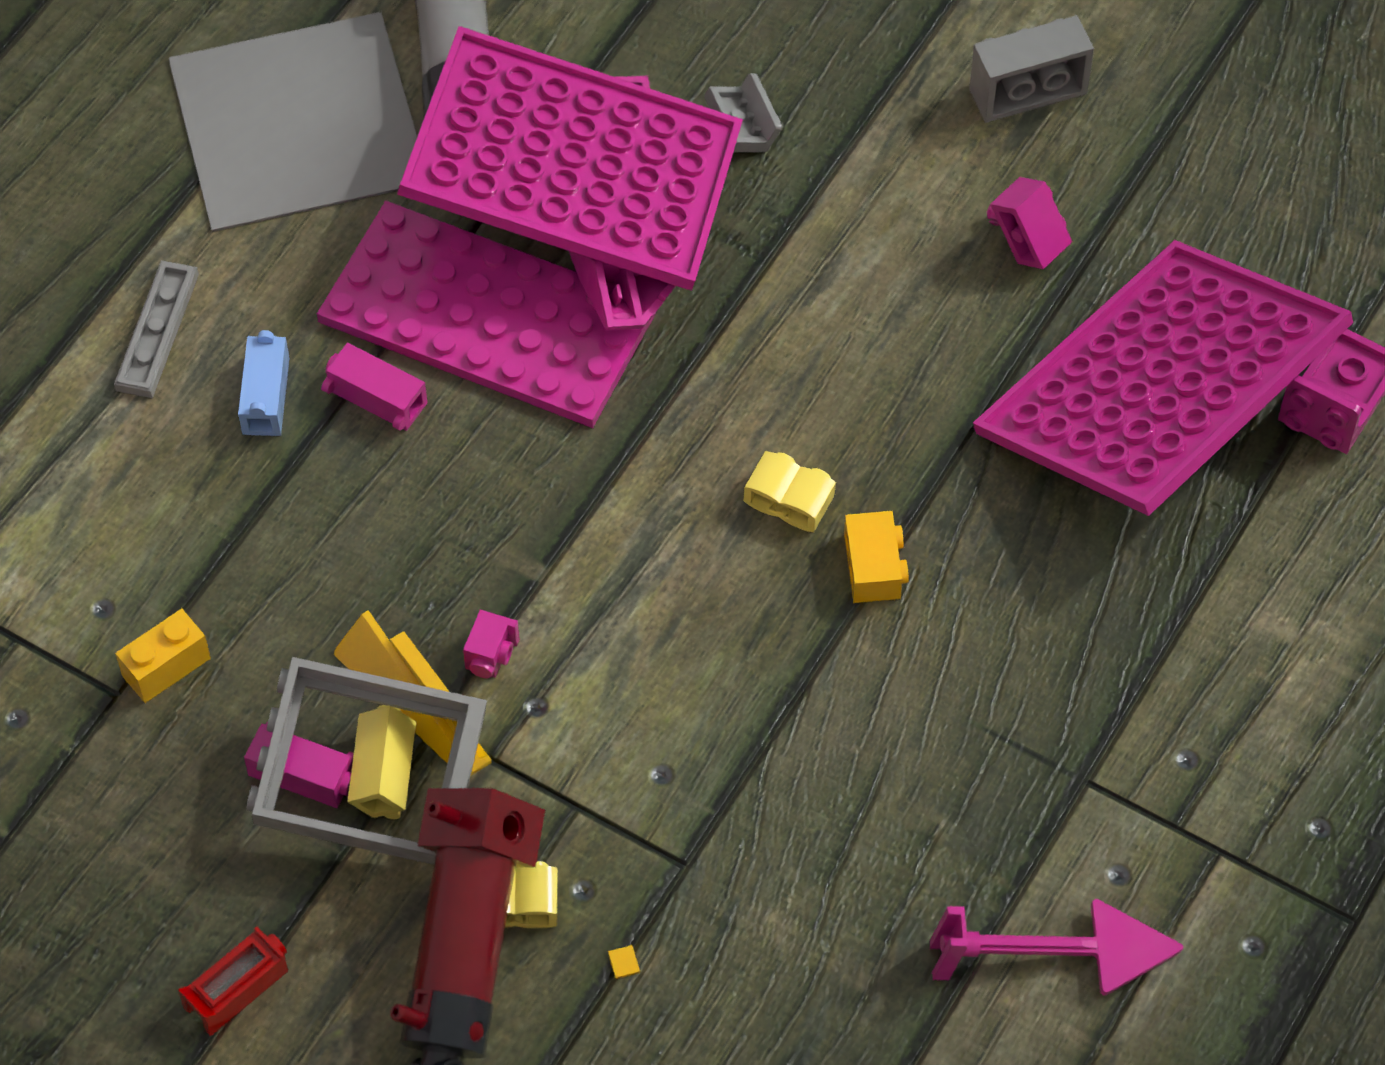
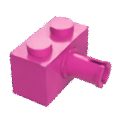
[987,177,1072,269]

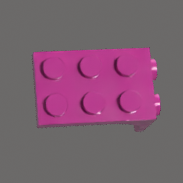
[1278,329,1385,454]

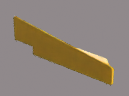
[334,610,492,776]

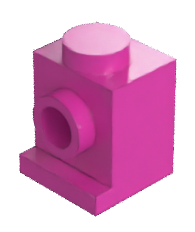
[463,610,520,678]

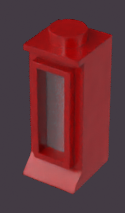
[178,926,288,1036]

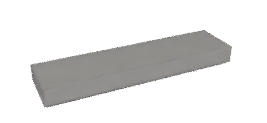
[114,260,199,399]

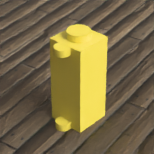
[347,705,416,819]

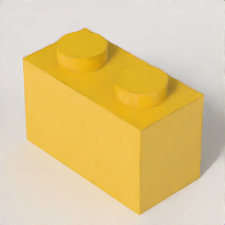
[844,511,909,603]
[115,608,211,703]

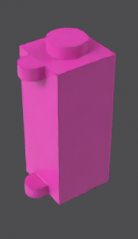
[321,342,428,431]
[244,722,354,808]

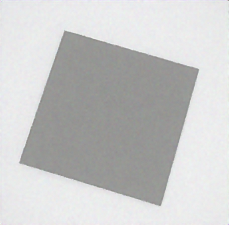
[168,12,417,232]

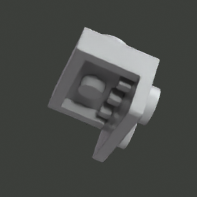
[704,73,782,152]

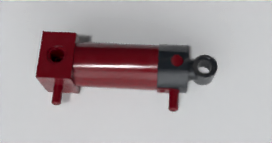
[390,788,545,1065]

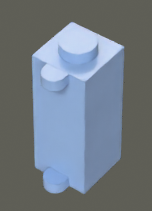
[238,330,289,436]

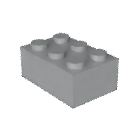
[969,15,1094,123]

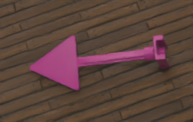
[929,899,1183,995]

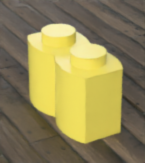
[743,451,836,533]
[505,861,557,928]

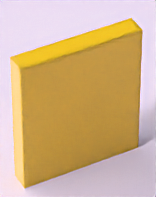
[608,945,640,979]

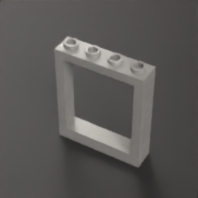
[246,657,487,865]

